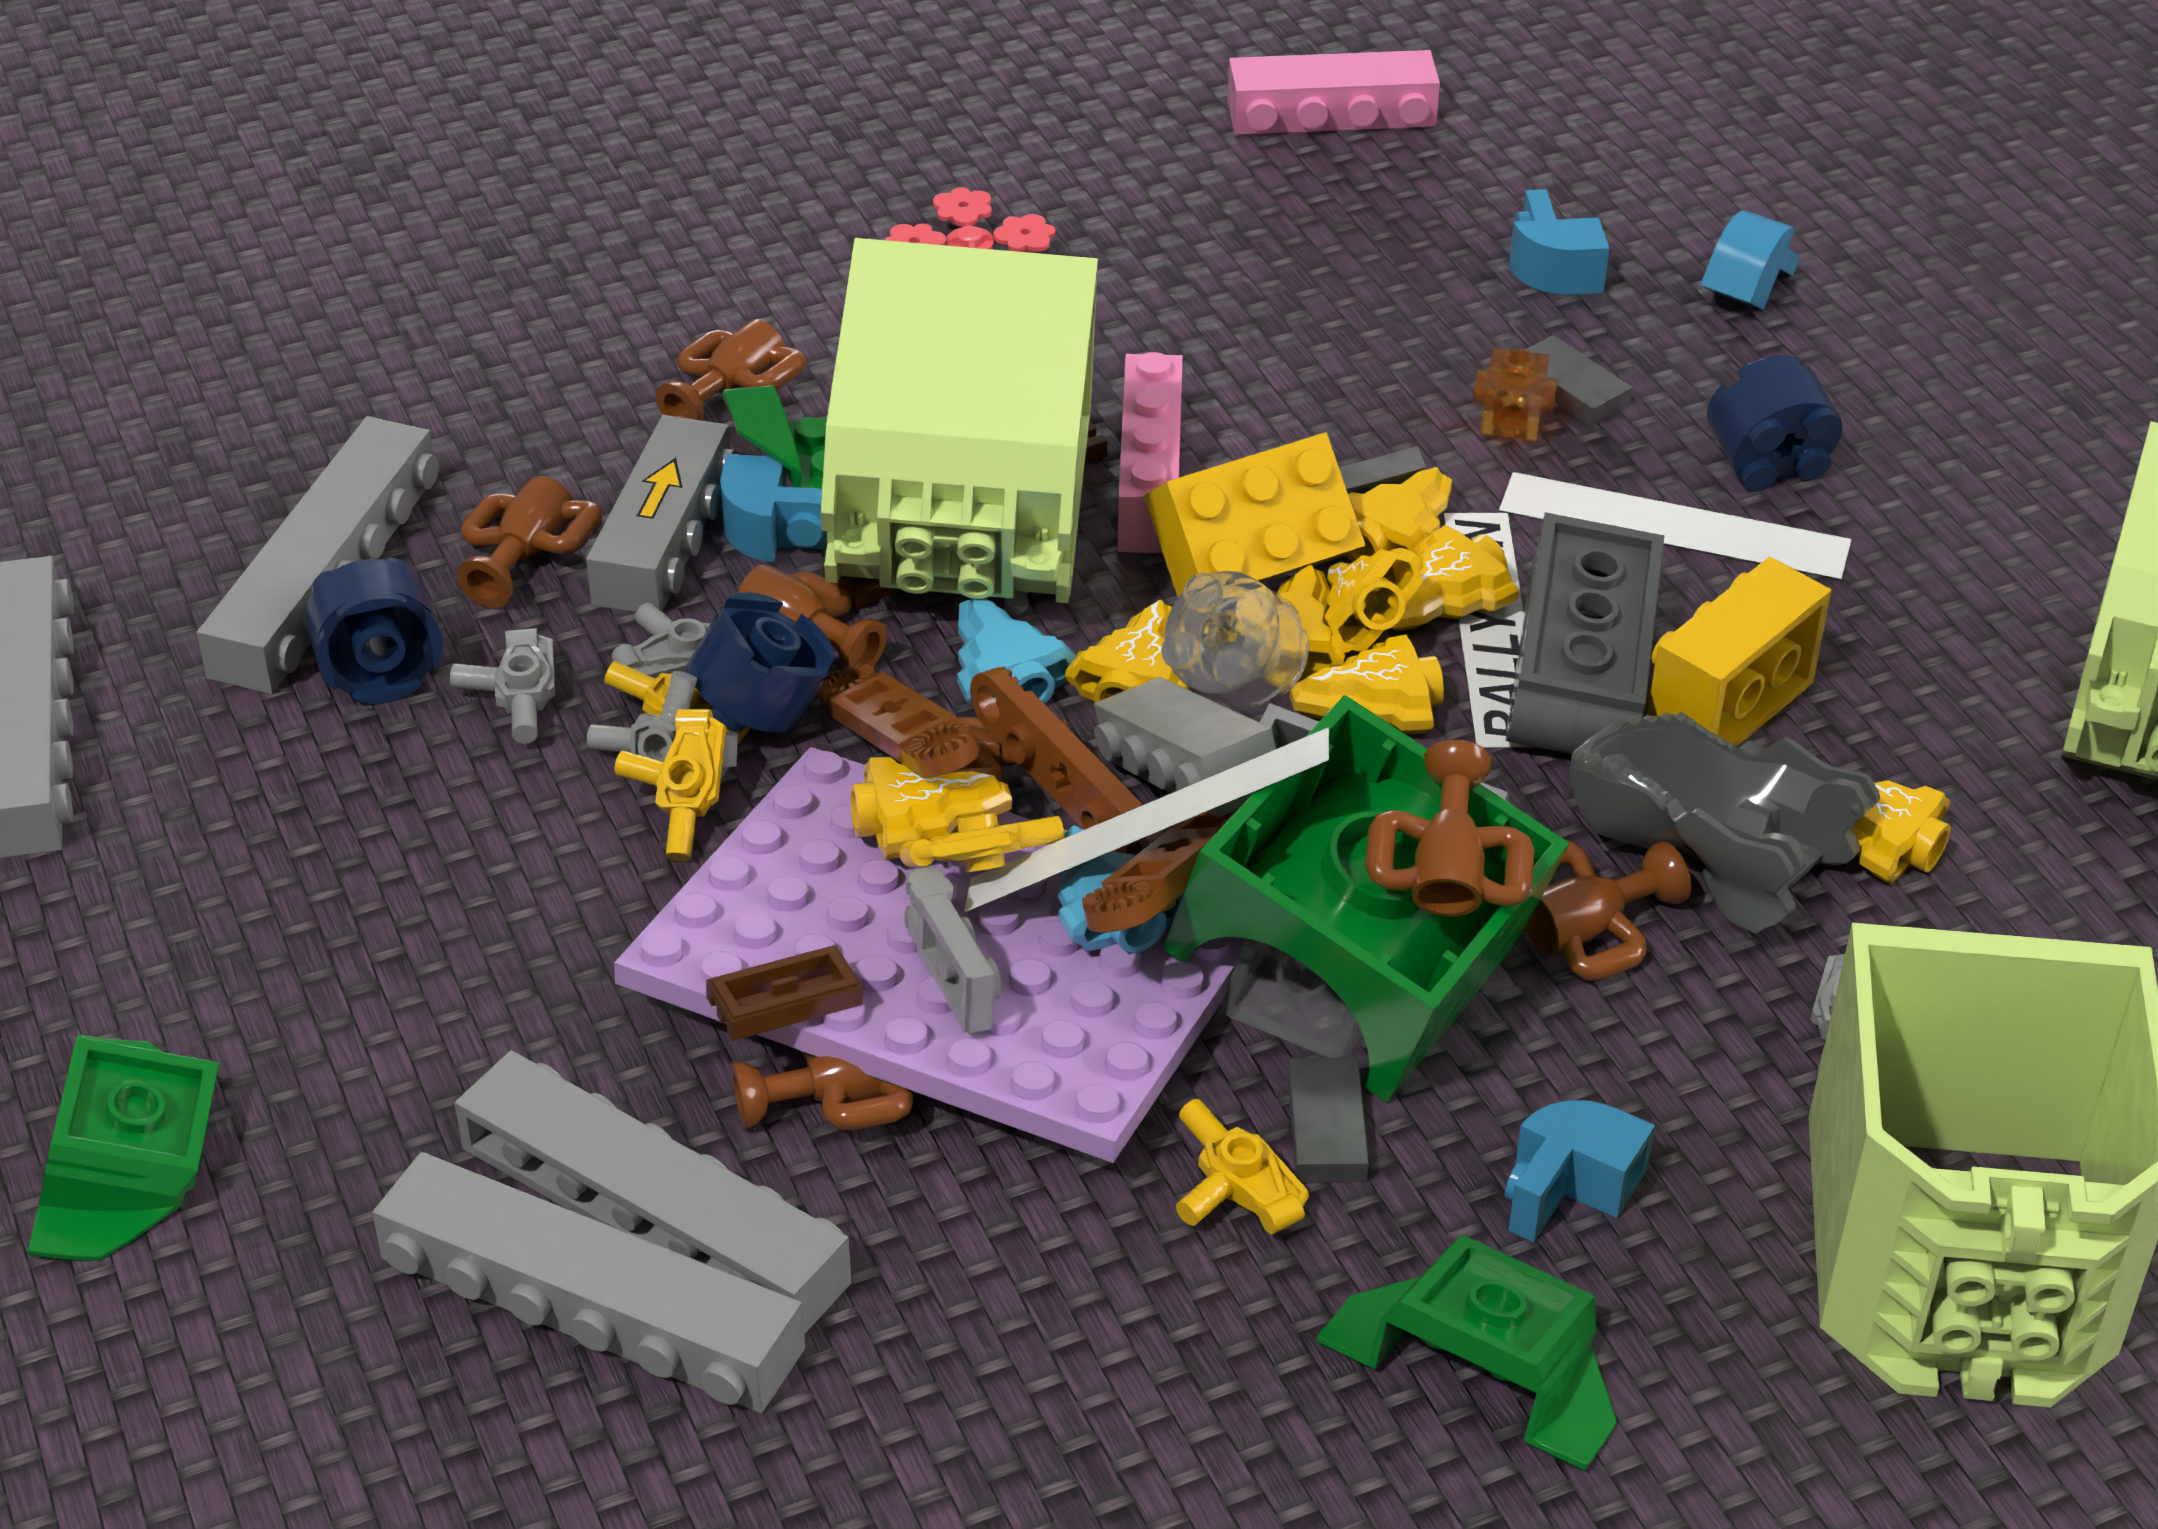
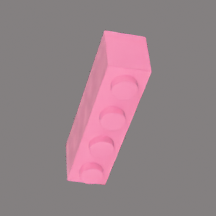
[1228,50,1440,135]
[1117,352,1183,553]

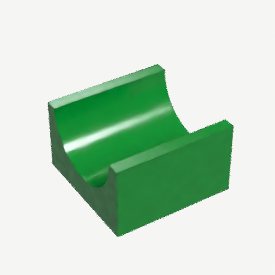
[1163,694,1570,1104]

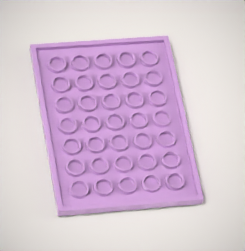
[614,747,1262,1163]

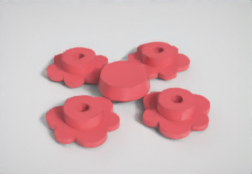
[885,187,1056,253]

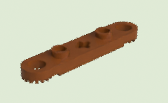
[817,663,979,777]
[970,666,1168,856]
[1082,810,1237,932]

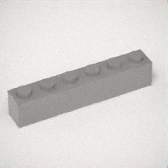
[197,416,439,694]
[0,556,74,858]
[454,1050,851,1334]
[372,1152,805,1414]

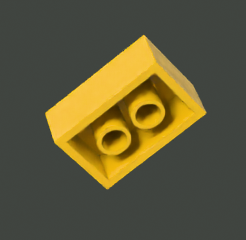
[1143,432,1366,609]
[1644,556,1832,746]

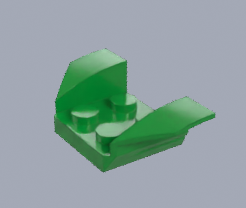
[723,385,827,489]
[27,1035,219,1261]
[1316,1234,1617,1471]

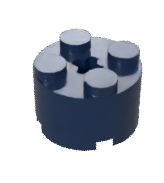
[1707,355,1842,492]
[306,558,443,704]
[684,592,834,734]

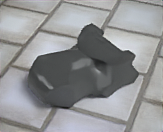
[1569,711,1880,934]

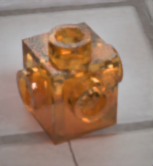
[1473,348,1558,441]

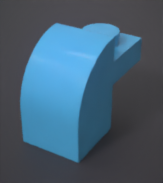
[1509,189,1610,295]
[1700,210,1800,310]
[720,454,828,562]
[1505,1100,1655,1243]

